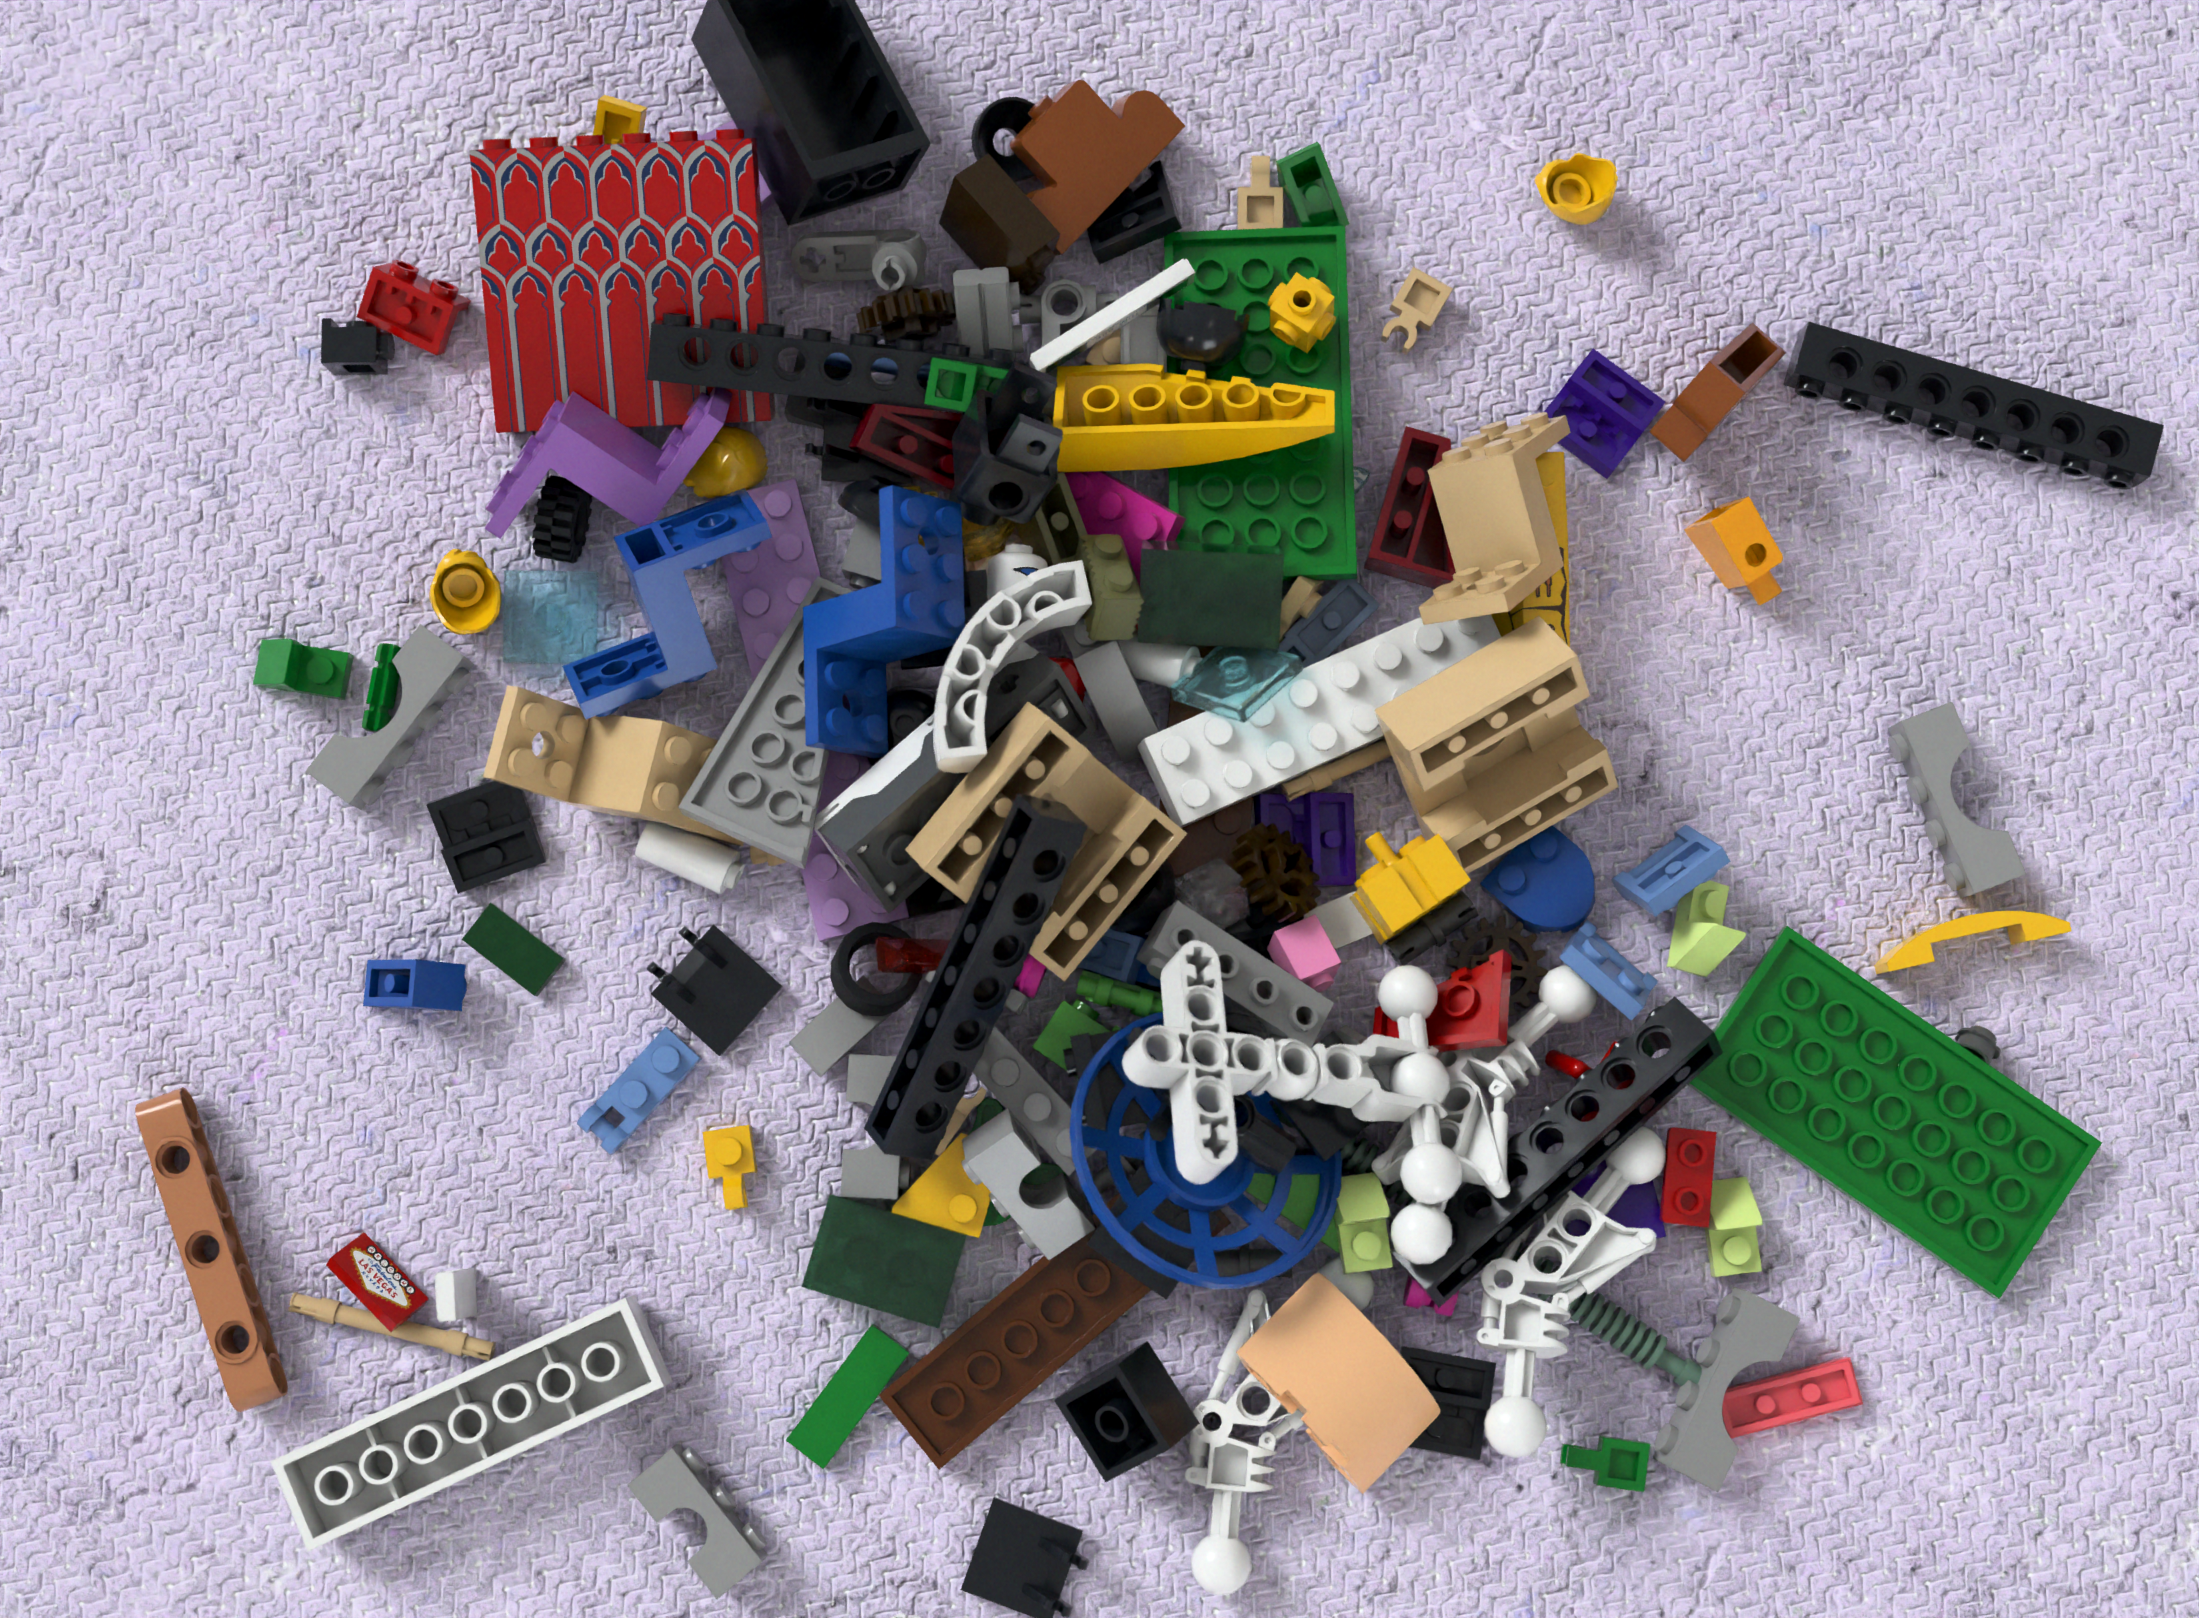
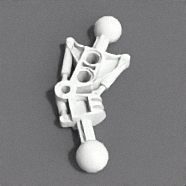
[1372,965,1597,1264]
[1477,1126,1666,1458]
[1185,1257,1375,1596]

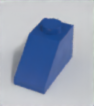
[363,959,467,1011]

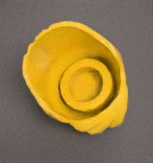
[1535,153,1618,225]
[683,426,768,498]
[429,549,502,635]

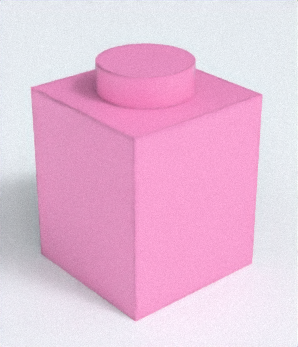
[1267,914,1342,993]

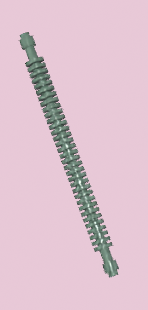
[1272,1103,1702,1386]

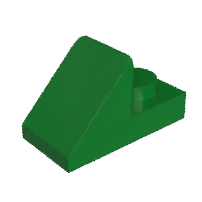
[1276,142,1350,227]
[253,639,354,700]

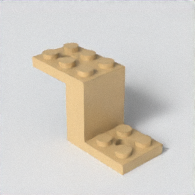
[1418,412,1571,625]
[483,686,744,846]

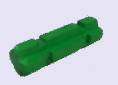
[362,643,401,733]

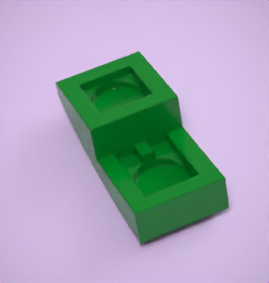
[924,357,1027,412]

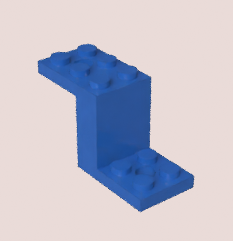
[803,485,965,758]
[562,488,772,720]

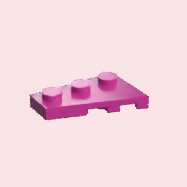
[1065,471,1186,601]

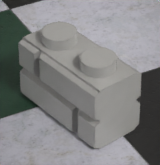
[953,267,1024,356]

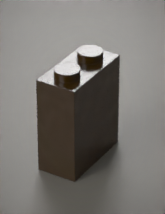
[939,153,1060,295]

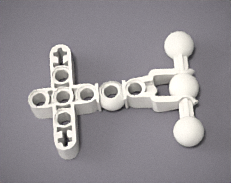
[1122,940,1463,1205]

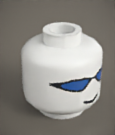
[987,544,1048,600]

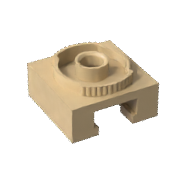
[1374,616,1619,874]
[905,702,1187,982]

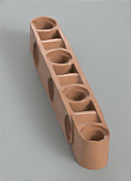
[135,1087,288,1412]

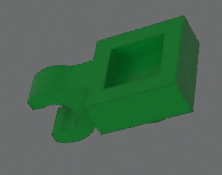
[1560,1435,1650,1492]

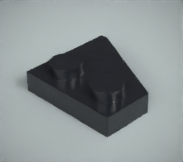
[1087,160,1182,265]

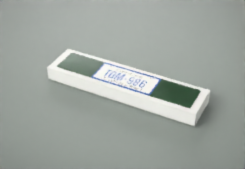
[1029,259,1195,374]

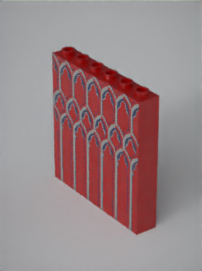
[469,129,776,433]

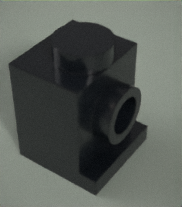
[321,318,395,375]

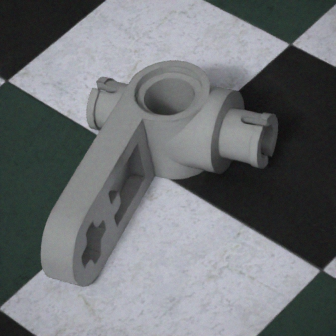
[791,229,927,291]
[1019,279,1119,420]

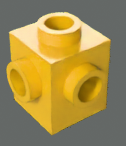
[1267,272,1336,353]

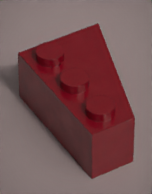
[848,404,1009,494]
[1363,426,1456,589]

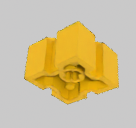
[1350,832,1471,945]

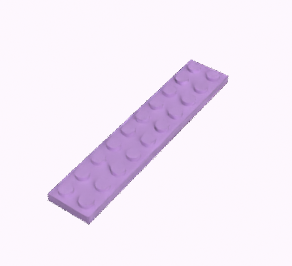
[707,478,909,942]

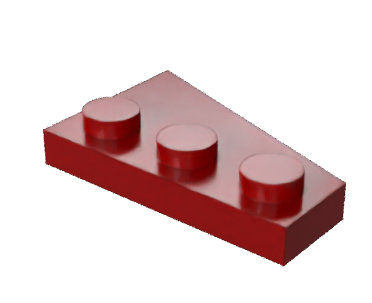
[1373,949,1512,1052]

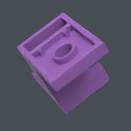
[484,387,732,539]

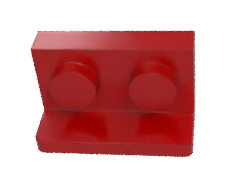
[356,260,471,356]
[1660,1127,1717,1228]

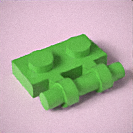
[1076,970,1163,1018]

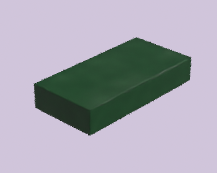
[462,903,566,997]

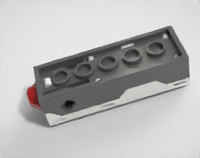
[813,642,1098,913]

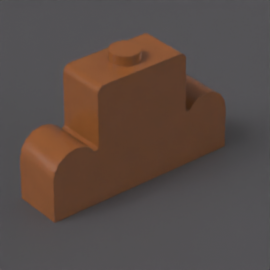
[1010,80,1185,256]
[1649,322,1787,462]

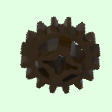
[856,285,956,345]
[1232,822,1321,923]
[1444,916,1548,1017]

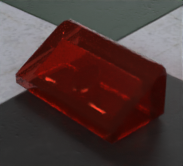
[875,937,950,974]

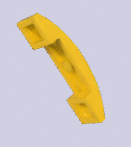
[1874,911,2072,974]

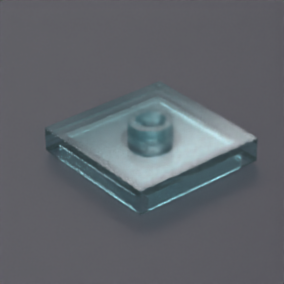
[503,570,599,664]
[1170,635,1303,723]

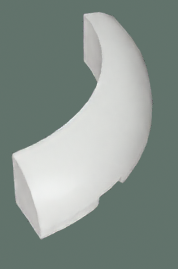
[933,560,1092,773]

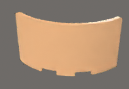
[1236,1273,1441,1494]

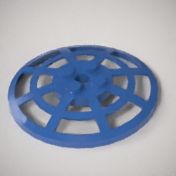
[1069,1012,1342,1289]

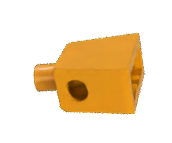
[1684,496,1783,605]

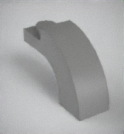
[1060,617,1160,764]

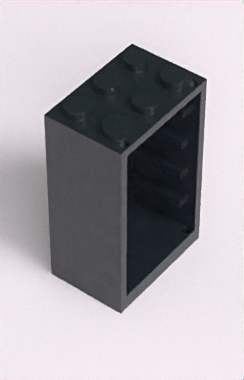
[691,0,931,226]

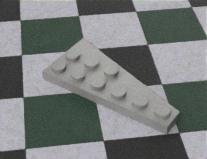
[679,576,854,869]

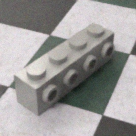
[1136,901,1334,1049]

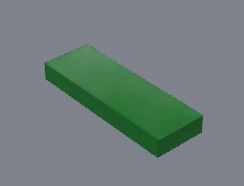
[786,1323,910,1469]

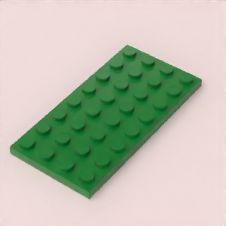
[1164,226,1357,585]
[1688,926,2102,1299]

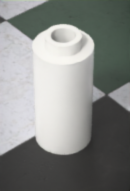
[1118,630,1204,691]
[635,821,745,894]

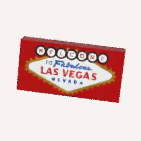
[326,1232,429,1332]

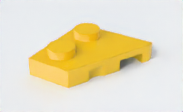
[892,1133,991,1238]

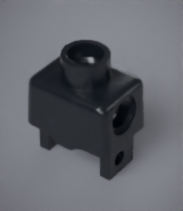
[949,361,1063,526]

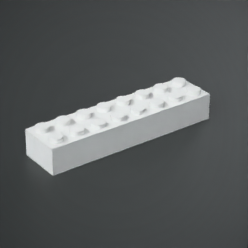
[1137,614,1501,828]
[270,1295,673,1551]

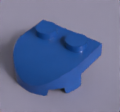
[1480,825,1596,934]

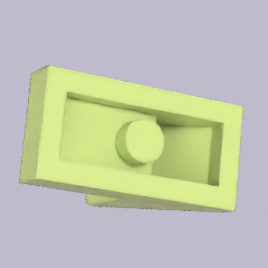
[1667,880,1746,977]
[1334,1173,1393,1274]
[1704,1177,1763,1277]

